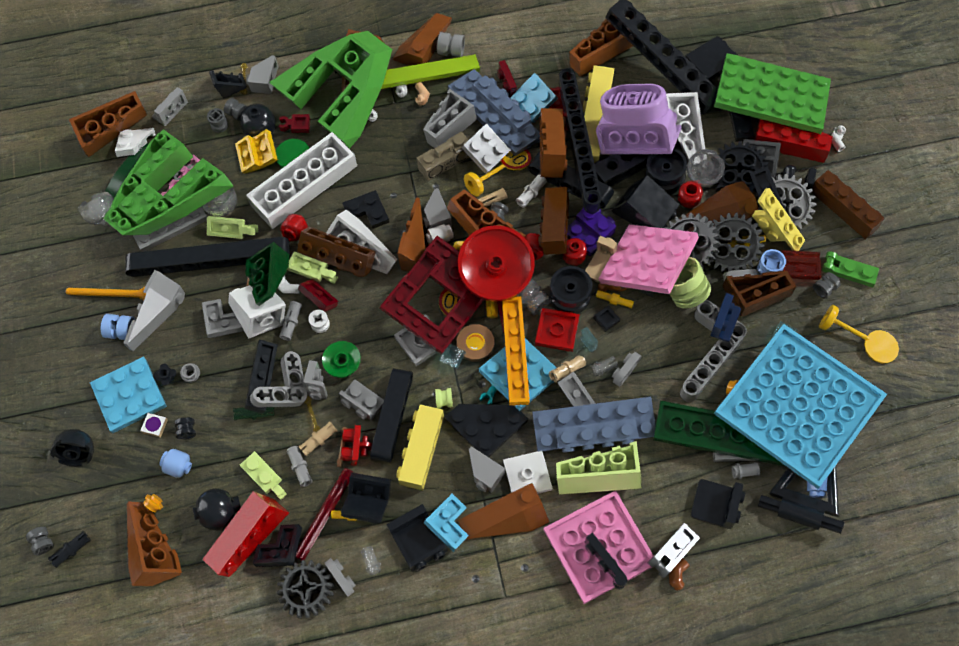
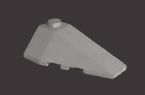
[124,270,185,352]

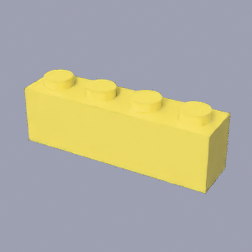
[396,405,444,491]

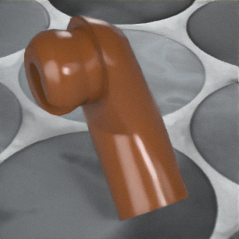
[598,283,626,292]
[669,558,690,591]

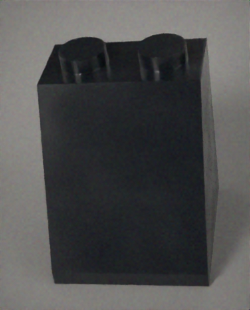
[612,175,680,228]

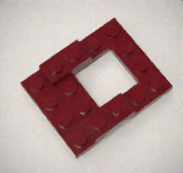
[379,236,484,355]

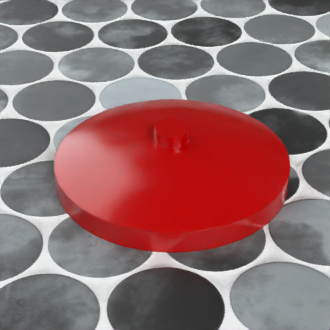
[458,225,535,302]

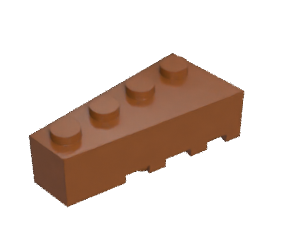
[570,19,633,76]
[69,91,147,157]
[540,108,567,178]
[447,189,526,238]

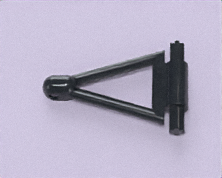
[758,466,845,534]

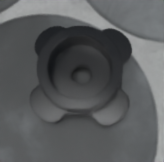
[153,364,177,386]

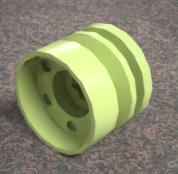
[669,257,711,309]

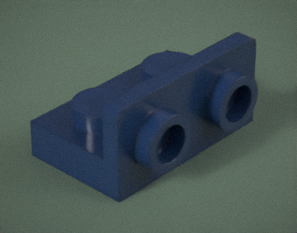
[710,293,741,342]

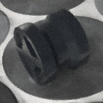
[174,417,196,439]

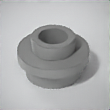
[180,363,200,382]

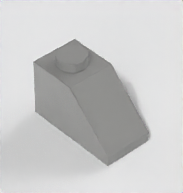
[246,55,279,94]
[422,188,452,229]
[469,446,505,493]

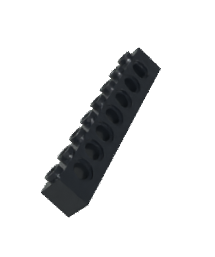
[605,0,718,115]

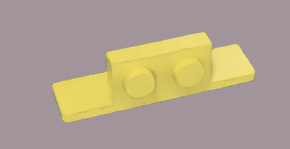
[752,188,805,253]

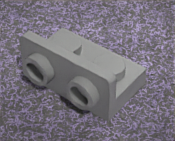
[152,87,188,126]
[303,360,328,400]
[339,379,384,421]

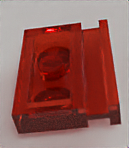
[781,250,822,280]

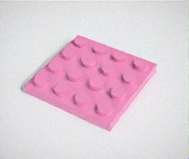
[599,224,699,294]
[543,490,654,604]

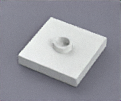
[503,451,553,494]

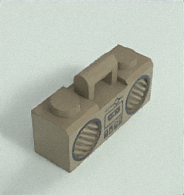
[417,131,469,181]

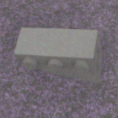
[423,89,477,148]

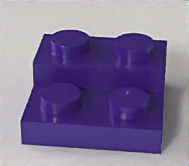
[567,208,616,257]

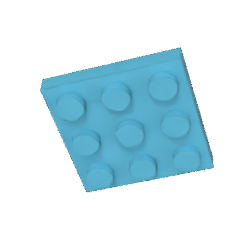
[479,339,557,411]
[90,357,167,433]

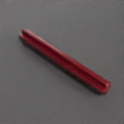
[296,468,353,561]

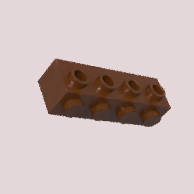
[811,170,885,240]
[538,187,570,255]
[297,227,376,277]

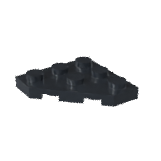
[444,404,528,457]

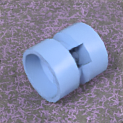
[756,249,786,275]
[101,314,135,340]

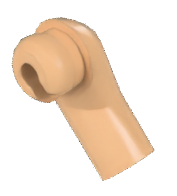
[415,82,430,106]

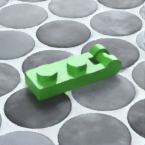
[822,251,879,287]

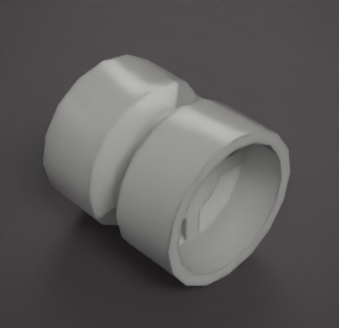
[437,32,465,57]

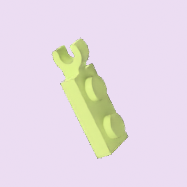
[207,216,258,239]
[287,252,338,284]
[240,451,287,499]

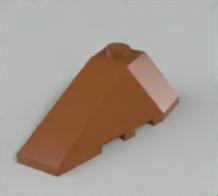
[393,13,452,66]
[397,197,426,271]
[458,483,549,539]
[127,502,182,586]

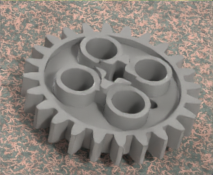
[755,174,816,231]

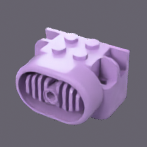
[596,84,682,154]

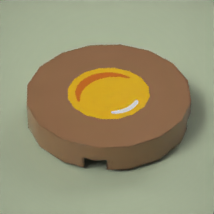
[457,324,494,362]

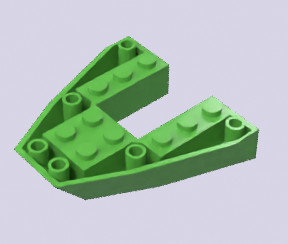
[269,31,392,149]
[104,129,234,235]

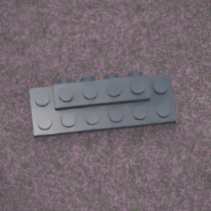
[448,69,540,156]
[532,397,656,453]

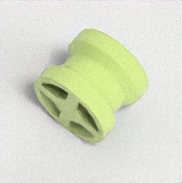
[435,388,453,409]

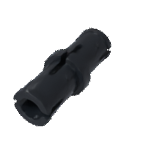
[48,531,91,568]

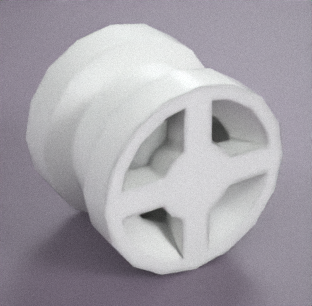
[309,310,330,333]

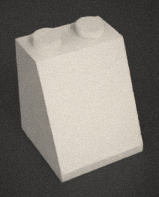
[228,285,286,339]

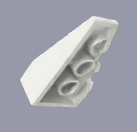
[666,92,707,164]
[326,210,397,274]

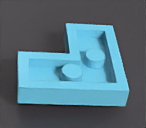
[424,494,469,552]

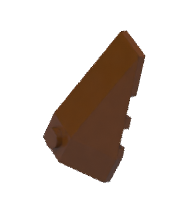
[680,181,759,232]

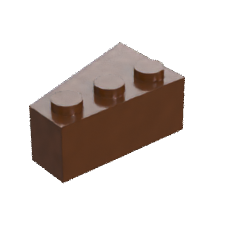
[723,271,796,317]

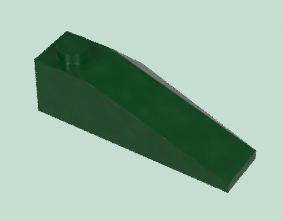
[245,242,289,306]

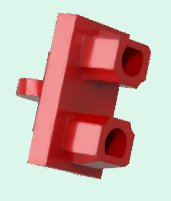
[340,425,372,466]

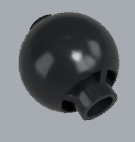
[193,488,241,530]

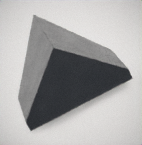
[209,70,247,99]

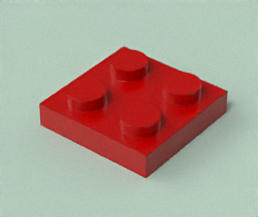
[535,308,580,352]

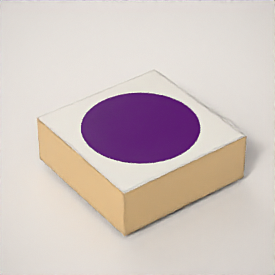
[140,413,168,438]

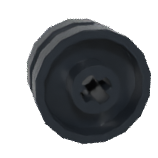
[646,148,687,194]
[549,266,592,314]

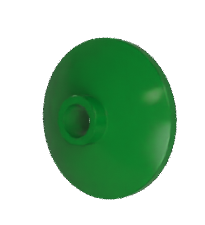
[322,341,361,378]

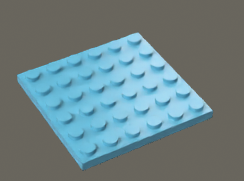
[714,324,887,489]

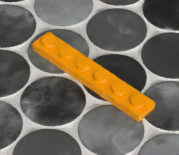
[502,296,530,406]

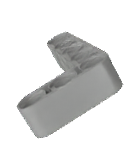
[680,300,747,402]

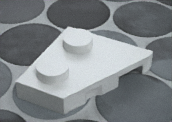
[115,128,156,157]

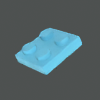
[510,73,558,123]

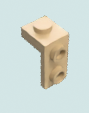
[585,236,617,283]

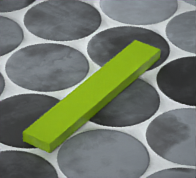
[381,54,480,89]

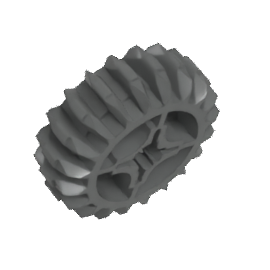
[277,560,334,619]

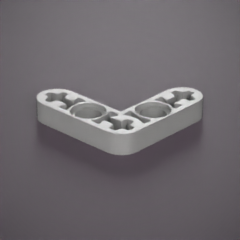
[250,351,307,407]

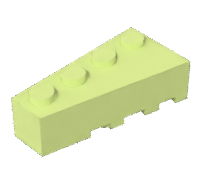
[556,441,641,495]

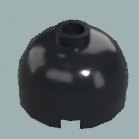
[240,104,276,137]
[50,429,94,467]

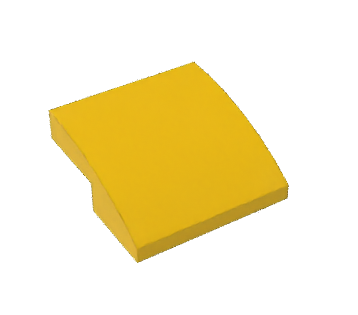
[235,129,278,174]

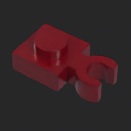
[279,114,310,133]

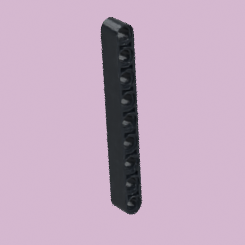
[559,68,601,214]
[125,237,290,277]

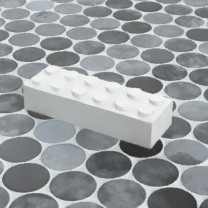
[246,132,357,229]

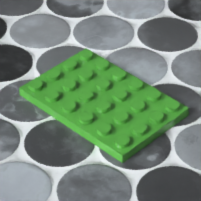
[714,53,831,134]

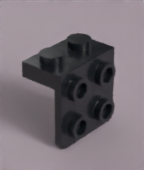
[341,472,391,523]
[691,479,746,529]

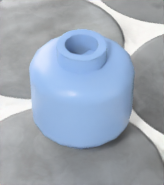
[159,449,192,478]

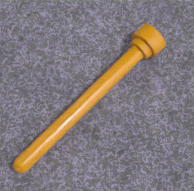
[65,287,146,301]

